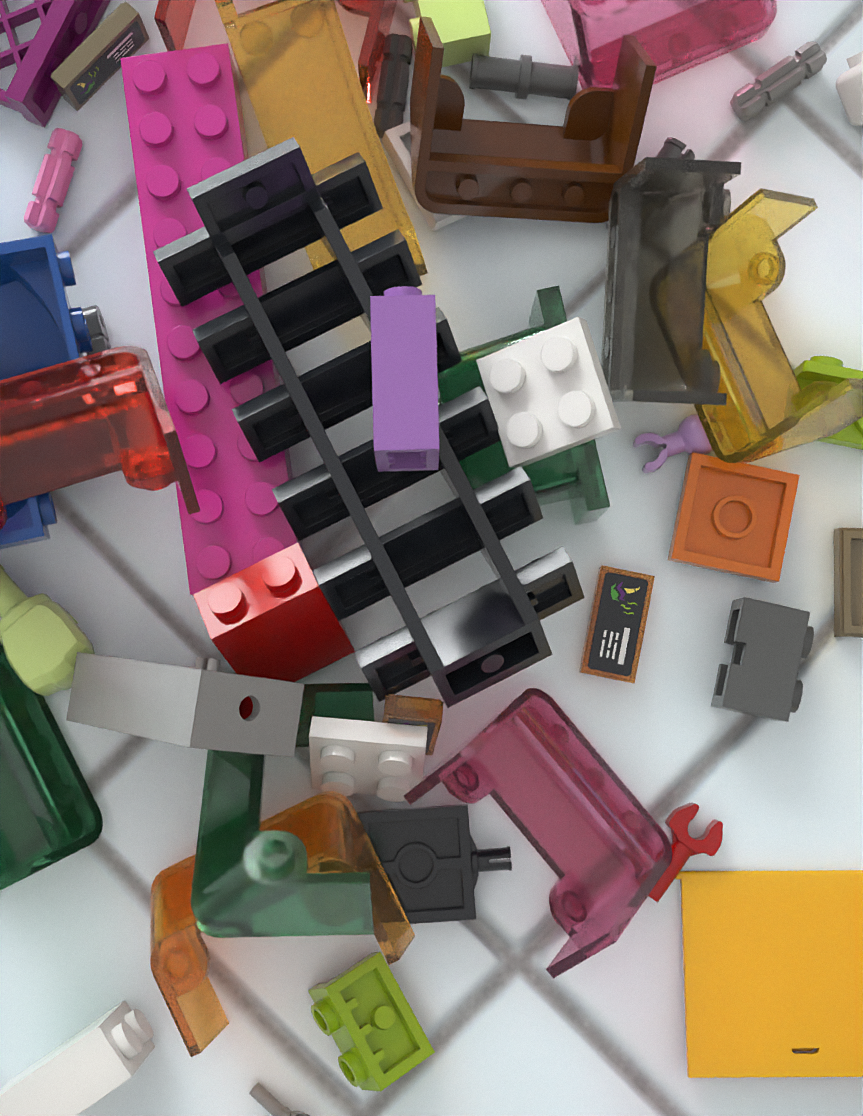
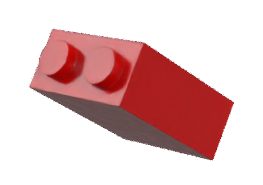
[193,543,355,682]

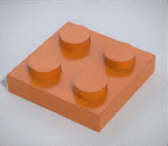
[668,452,800,583]

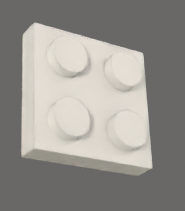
[476,317,621,468]
[309,716,428,802]

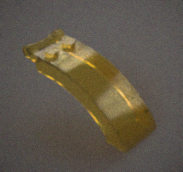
[214,0,428,276]

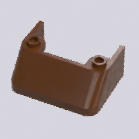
[410,16,657,223]

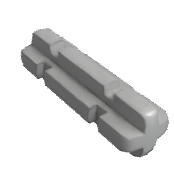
[730,41,827,121]

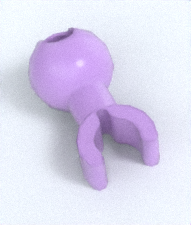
[633,414,720,473]

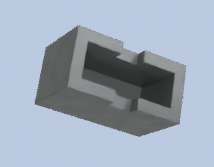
[711,597,814,722]

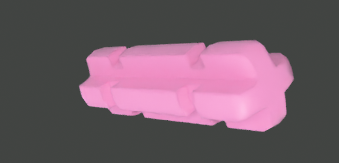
[24,128,83,234]

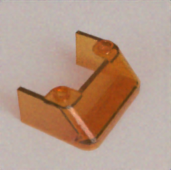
[150,791,415,1057]

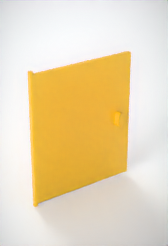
[675,870,863,1078]

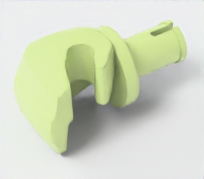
[0,565,95,696]

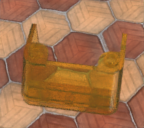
[650,188,863,463]

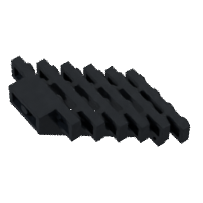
[153,137,585,708]

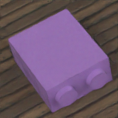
[370,286,440,472]

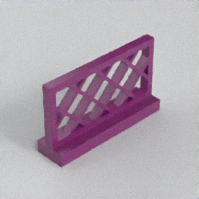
[0,0,110,128]

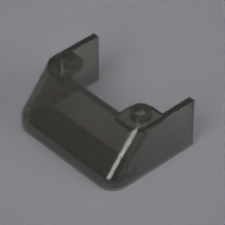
[601,157,741,405]

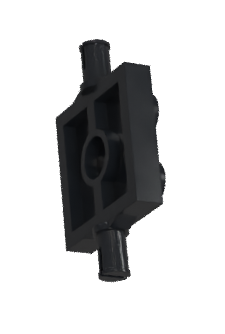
[320,804,512,927]

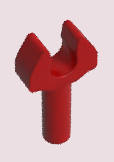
[640,802,723,902]

